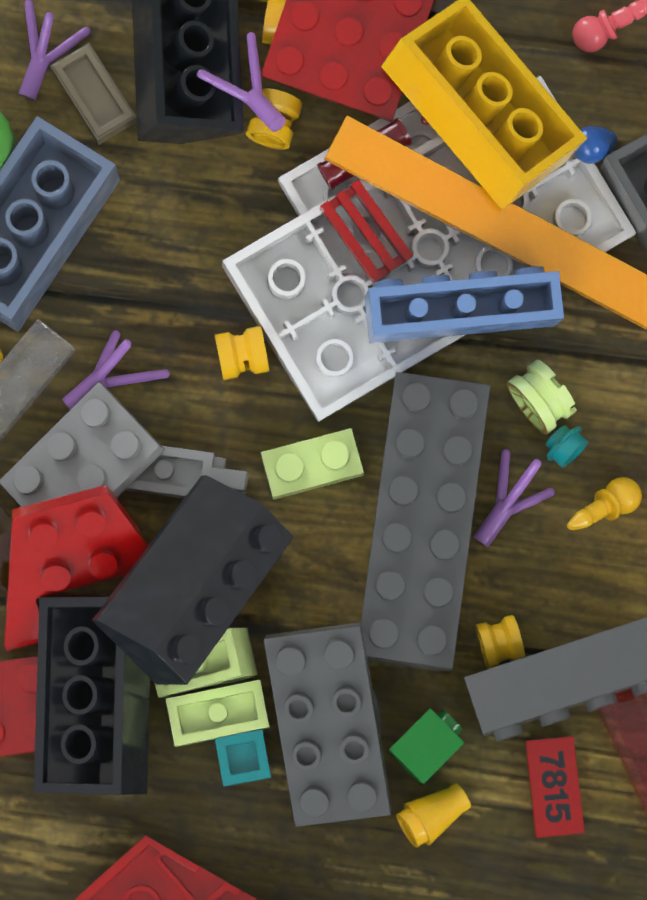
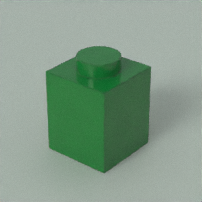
[388,708,465,786]

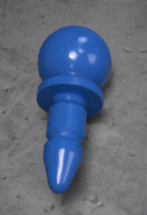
[574,126,618,164]

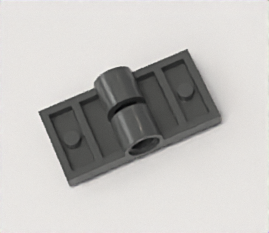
[264,622,392,827]

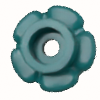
[545,425,589,468]

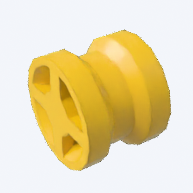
[475,615,525,670]

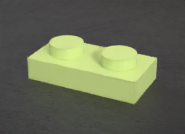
[261,428,364,500]
[166,680,270,747]

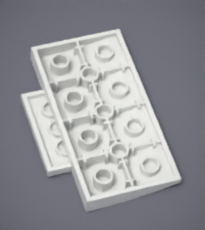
[222,76,636,422]

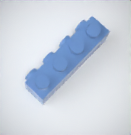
[365,266,564,343]

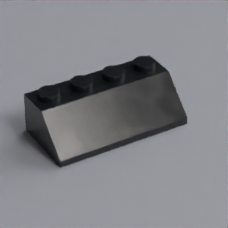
[132,0,244,144]
[92,475,294,685]
[34,597,150,795]

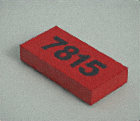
[524,736,585,838]

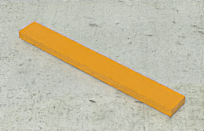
[324,116,647,330]

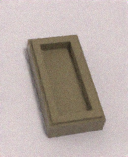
[50,43,137,145]

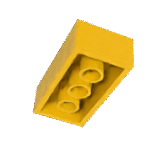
[381,0,587,210]

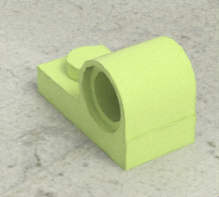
[155,628,258,698]

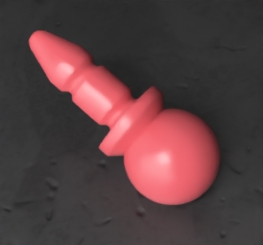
[572,0,647,53]

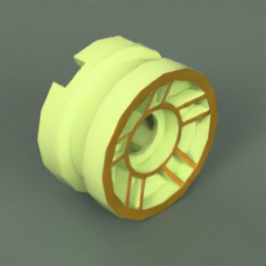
[506,360,577,435]

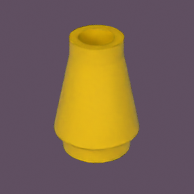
[396,783,471,848]

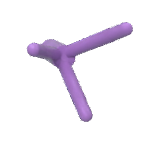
[18,0,91,101]
[197,32,286,132]
[62,330,170,410]
[473,449,555,547]

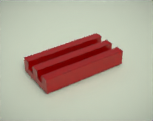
[320,179,413,284]

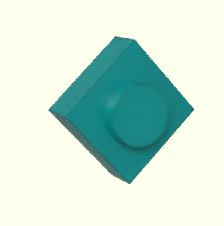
[215,729,271,787]

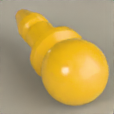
[567,477,642,530]

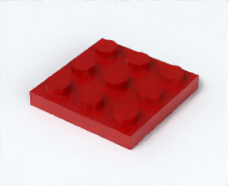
[261,0,434,122]

